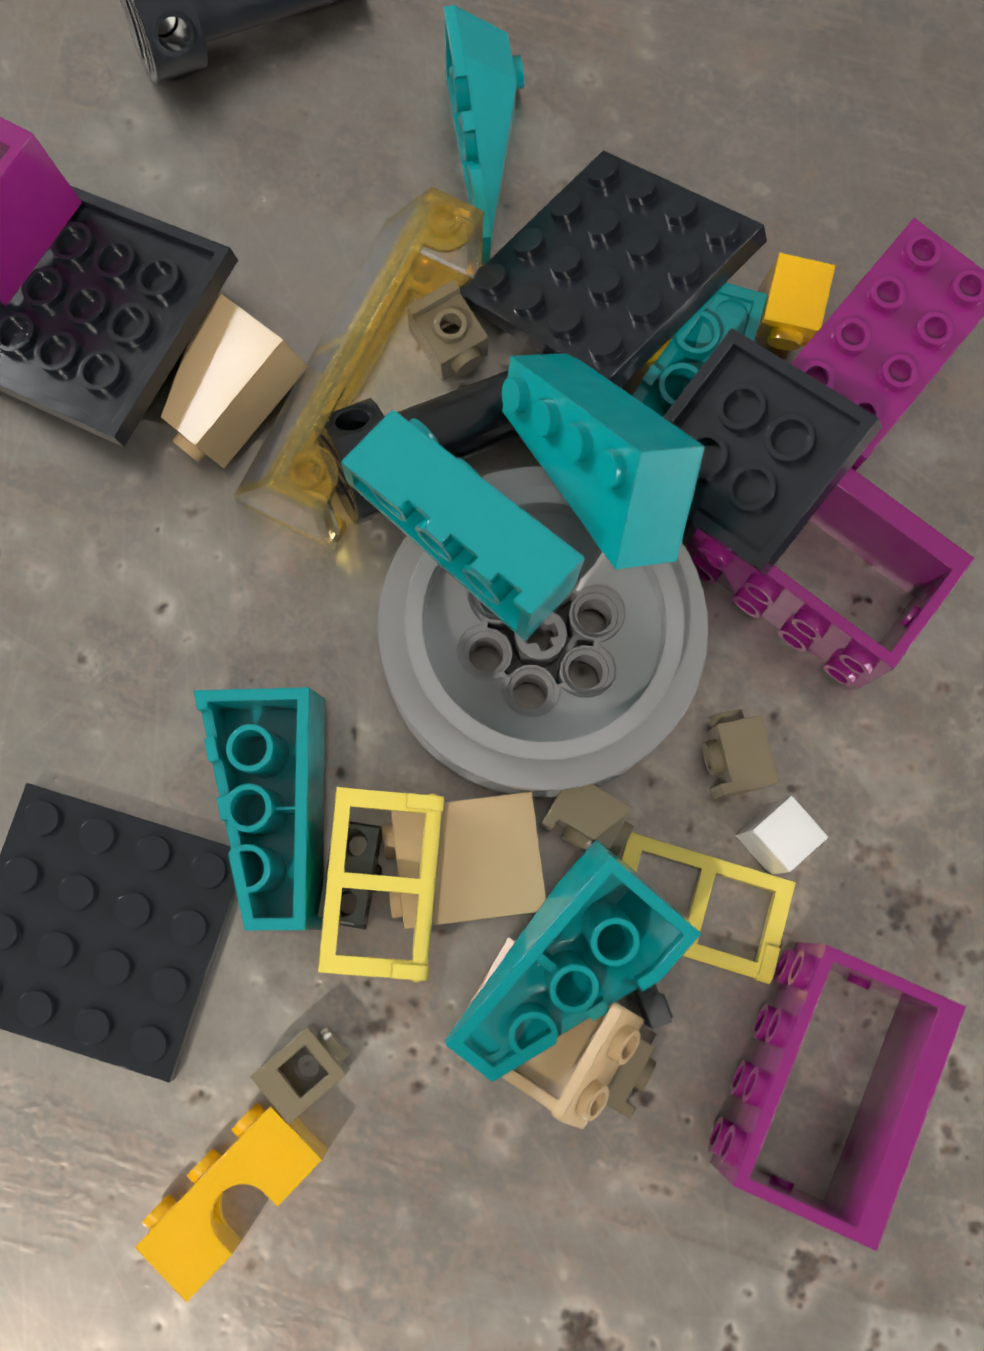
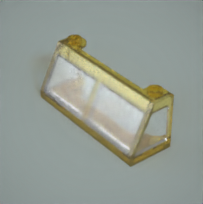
[233,186,484,551]

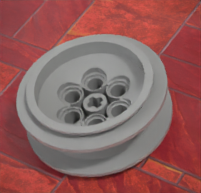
[378,466,708,798]

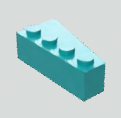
[502,353,705,570]
[341,409,585,641]
[193,687,326,931]

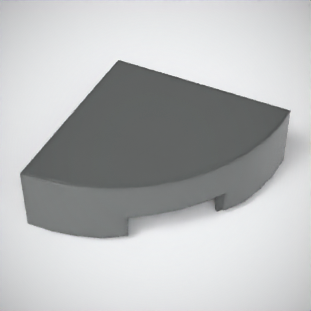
[633,984,673,1029]

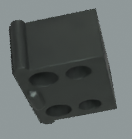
[318,821,382,930]

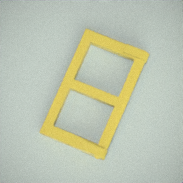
[318,787,444,983]
[621,832,796,984]

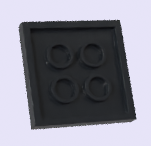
[663,328,882,576]

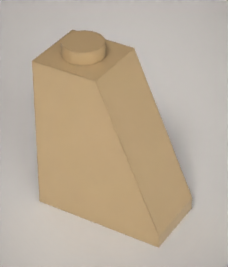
[161,292,308,469]

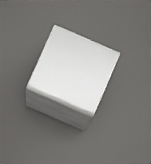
[735,795,829,875]

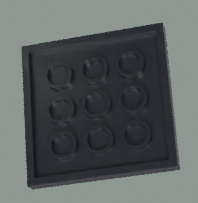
[460,150,767,388]
[0,185,238,447]
[0,783,237,1083]

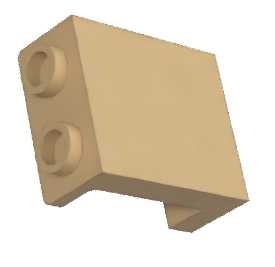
[382,792,546,929]
[466,937,645,1130]

